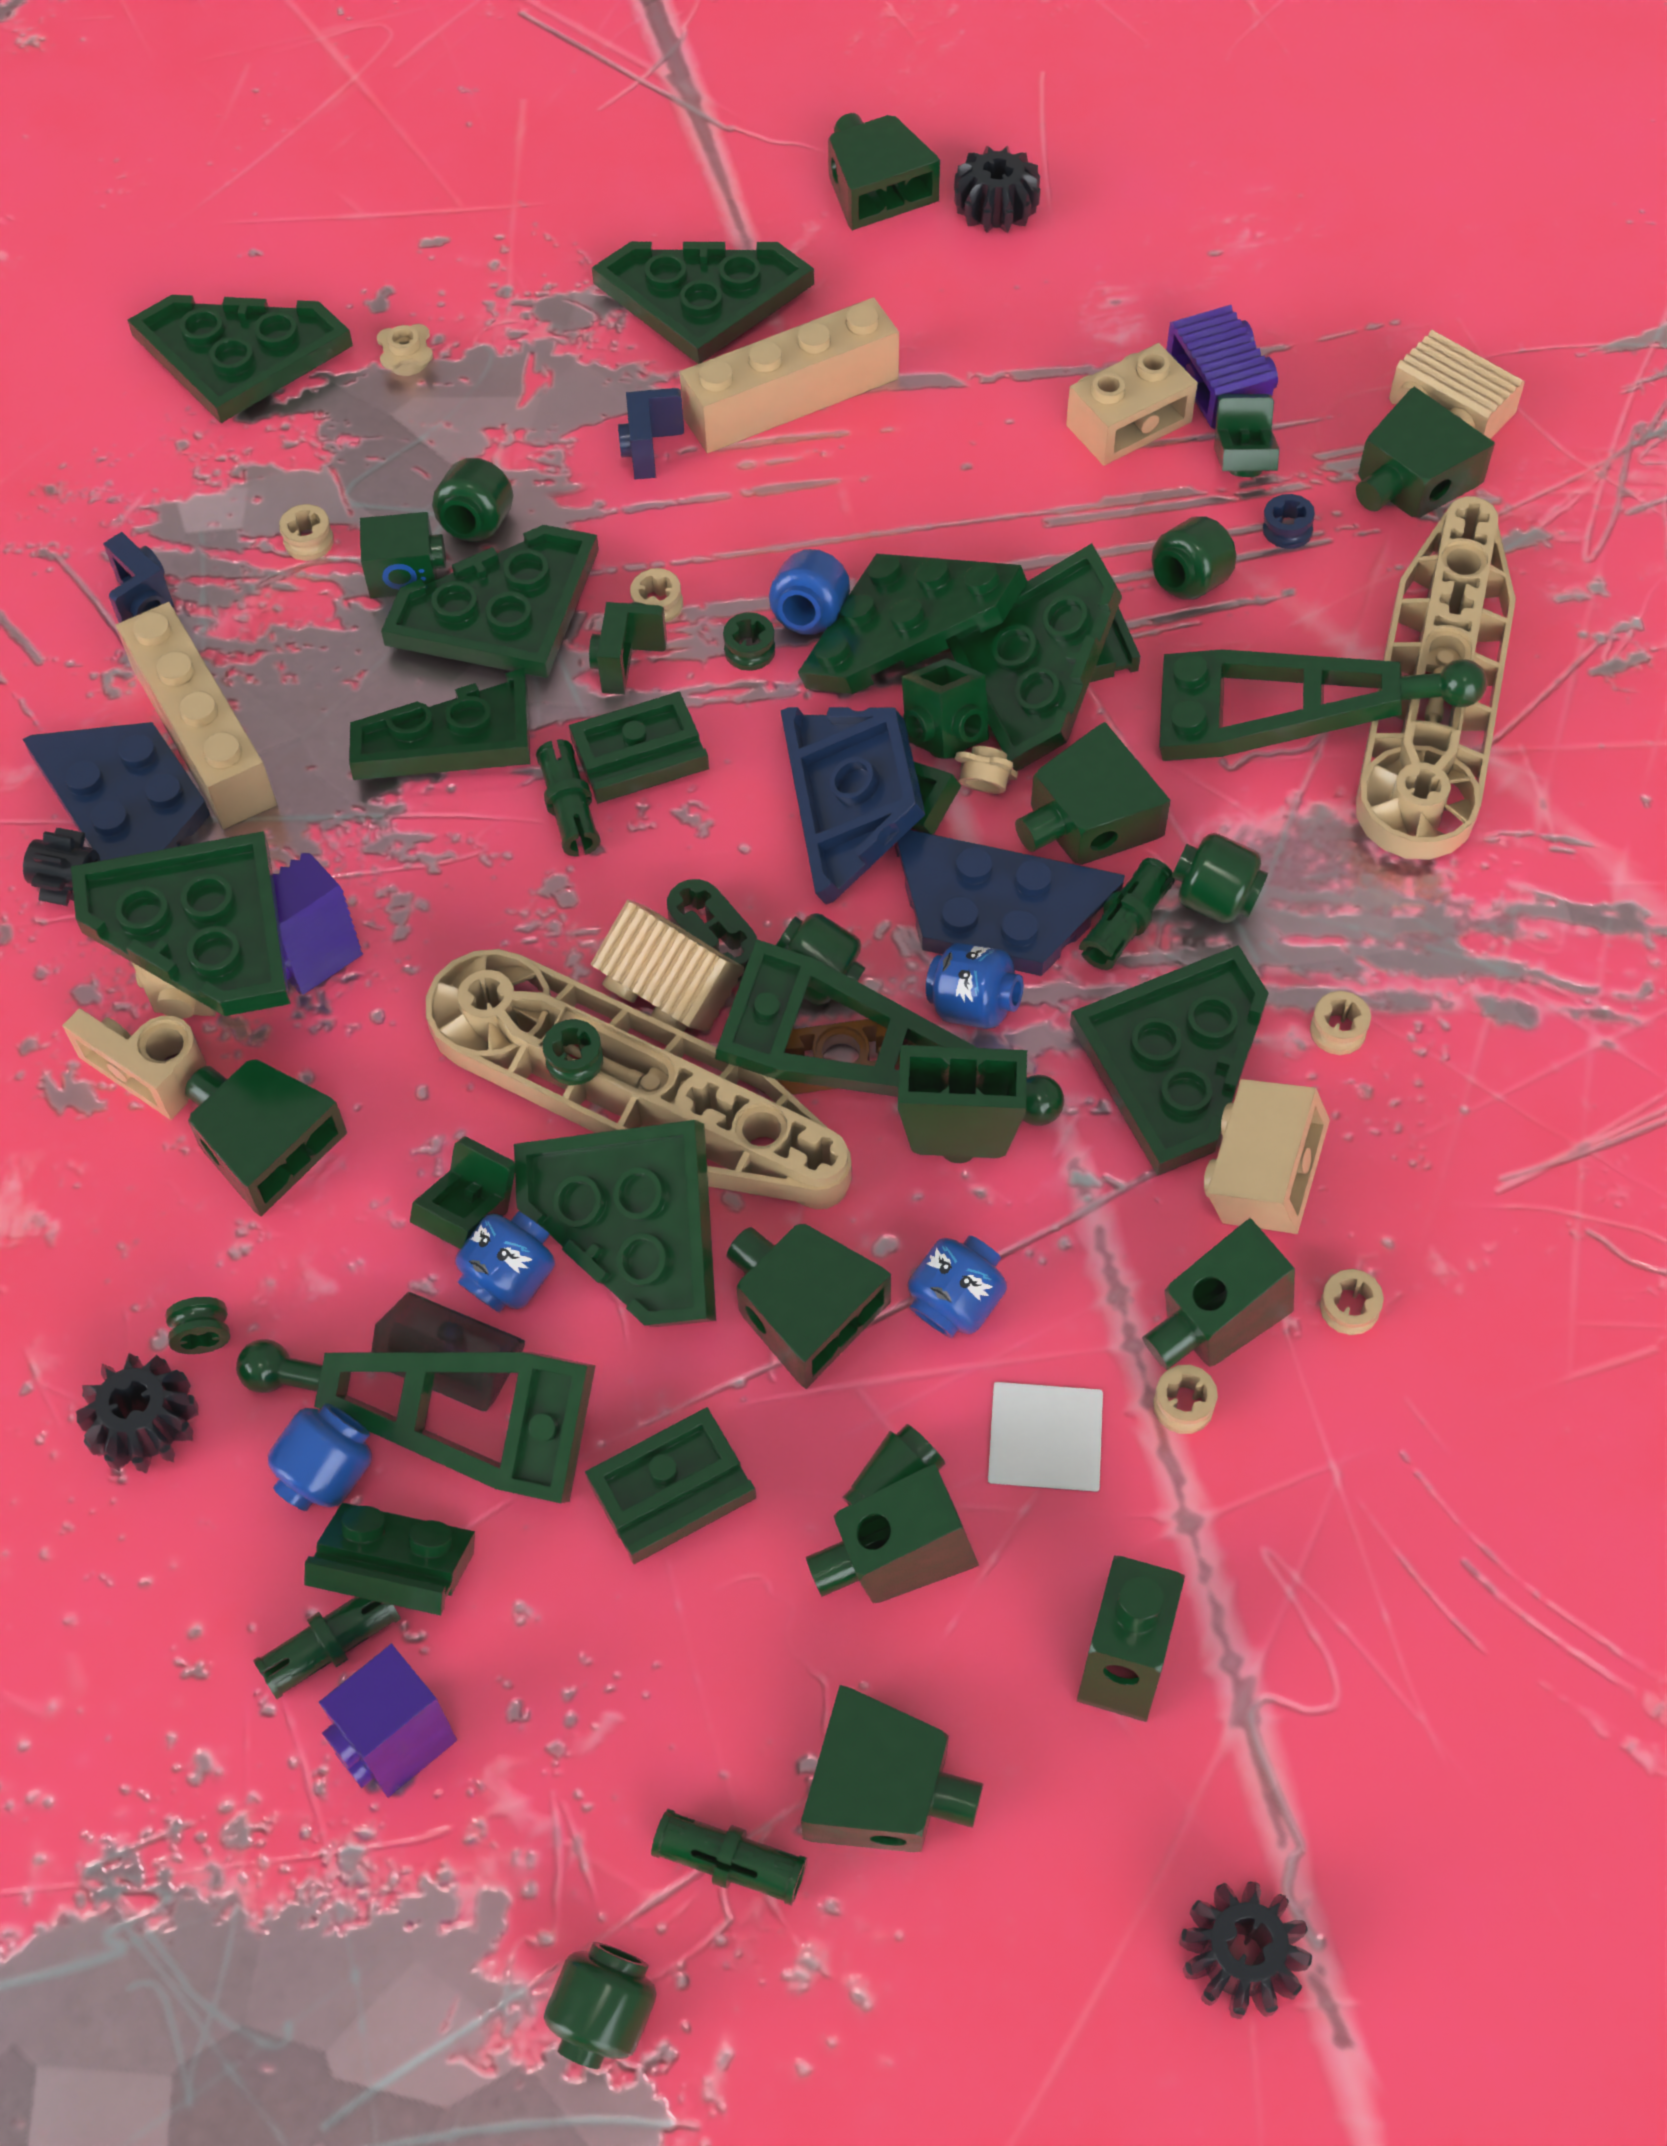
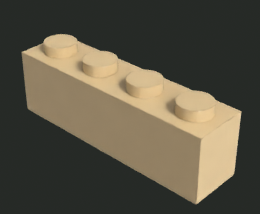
[680,297,899,454]
[115,602,277,830]

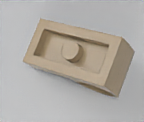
[62,1008,207,1120]

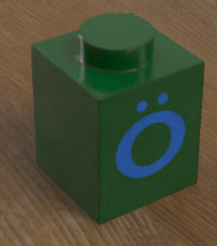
[360,512,446,599]

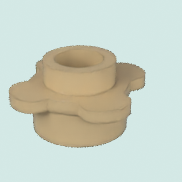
[377,324,433,376]
[955,746,1018,793]

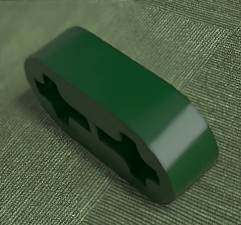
[667,879,757,982]

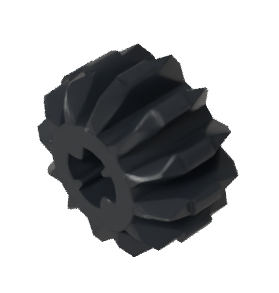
[954,146,1041,233]
[76,1353,199,1474]
[1179,1881,1312,2019]

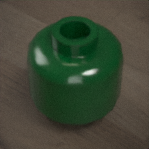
[432,458,514,542]
[1151,516,1237,600]
[1171,833,1268,924]
[776,913,866,1006]
[544,1942,656,2069]

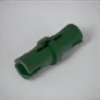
[536,739,601,856]
[1079,858,1175,970]
[253,1597,401,1699]
[651,1809,807,1906]

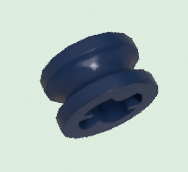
[1263,494,1315,549]

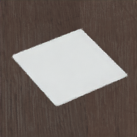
[988,1382,1103,1492]

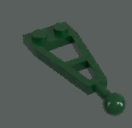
[1159,649,1487,761]
[715,939,1064,1126]
[236,1339,596,1503]

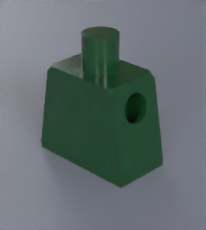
[828,113,940,230]
[1356,386,1495,518]
[1015,722,1171,865]
[898,1045,1027,1163]
[185,1059,347,1217]
[1142,1218,1295,1370]
[727,1224,891,1389]
[806,1463,979,1603]
[1076,1555,1185,1722]
[801,1685,984,1852]

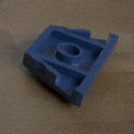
[781,707,925,905]
[23,722,210,861]
[895,830,1125,976]

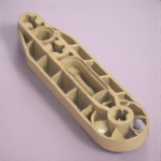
[1356,496,1516,860]
[426,949,852,1209]

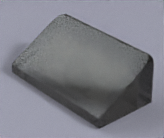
[371,1292,525,1411]

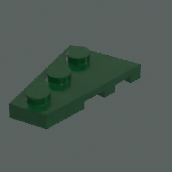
[349,667,531,780]

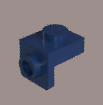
[618,388,684,480]
[103,532,174,623]

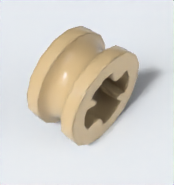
[279,504,334,561]
[630,568,683,623]
[1310,991,1371,1055]
[1320,1269,1384,1335]
[1153,1365,1218,1434]

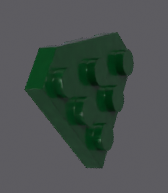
[592,241,814,364]
[127,295,353,423]
[381,525,599,678]
[946,543,1122,771]
[798,553,1028,694]
[71,831,291,1016]
[1070,945,1269,1176]
[514,1120,716,1327]

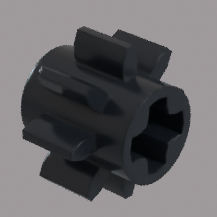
[23,828,100,906]

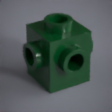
[902,658,989,759]

